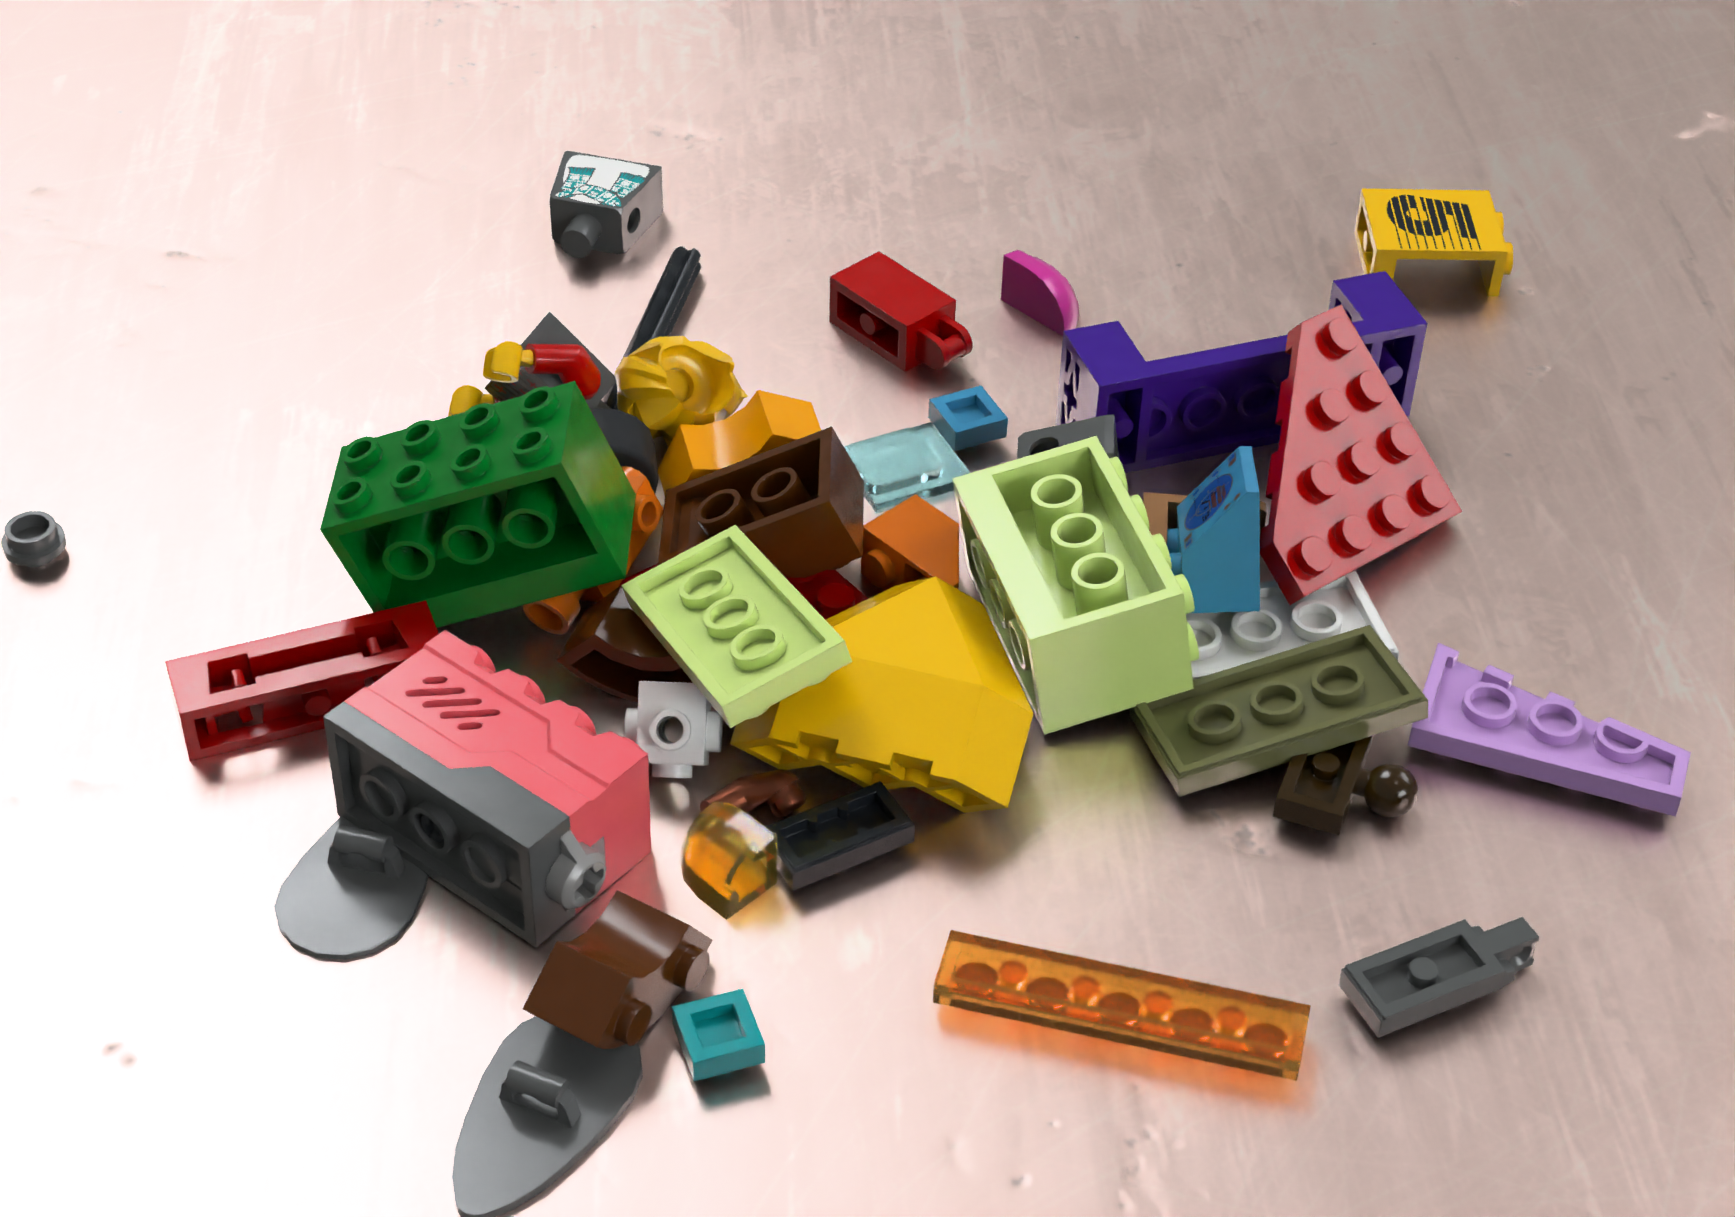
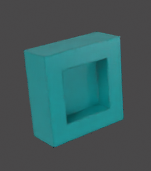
[672,988,766,1082]

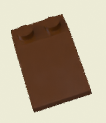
[658,426,864,578]

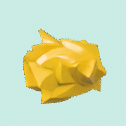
[614,336,748,447]

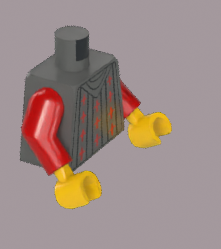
[448,312,617,416]

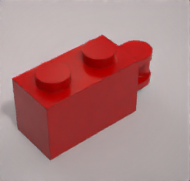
[829,251,973,372]

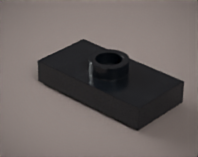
[760,781,915,891]

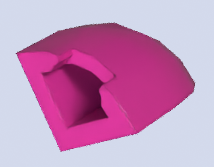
[1001,250,1080,336]

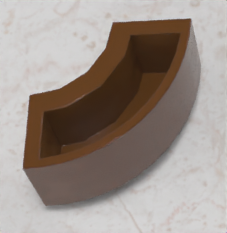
[557,586,693,703]
[522,890,713,1049]

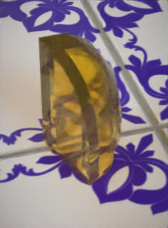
[679,802,777,920]

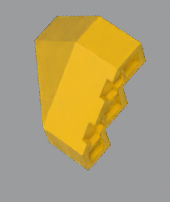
[730,576,1033,813]

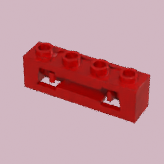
[165,601,439,762]

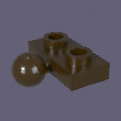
[1273,736,1418,836]

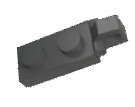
[1339,917,1539,1038]

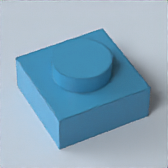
[928,386,1008,451]

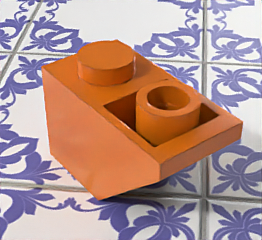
[861,494,959,590]

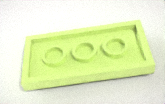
[621,525,852,728]

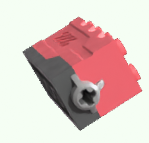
[323,630,651,948]

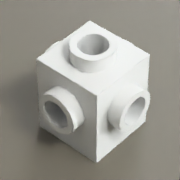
[624,681,723,778]

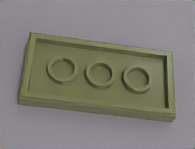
[1129,625,1428,797]

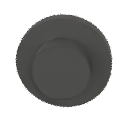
[1,511,66,567]

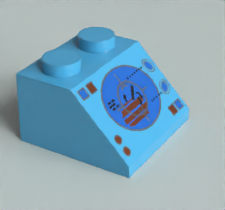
[1167,446,1260,613]

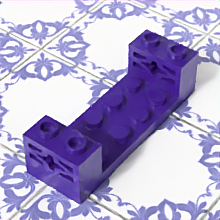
[1056,271,1428,474]

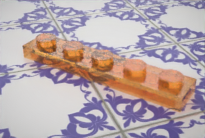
[933,930,1311,1081]

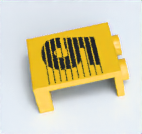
[1354,188,1513,296]

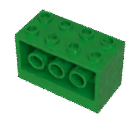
[320,381,636,628]

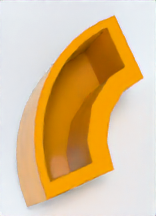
[658,390,821,495]

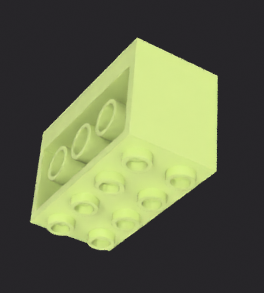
[952,436,1199,735]

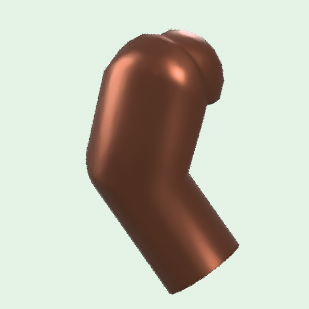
[700,769,806,831]

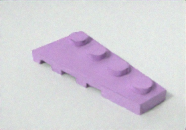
[1408,643,1691,816]

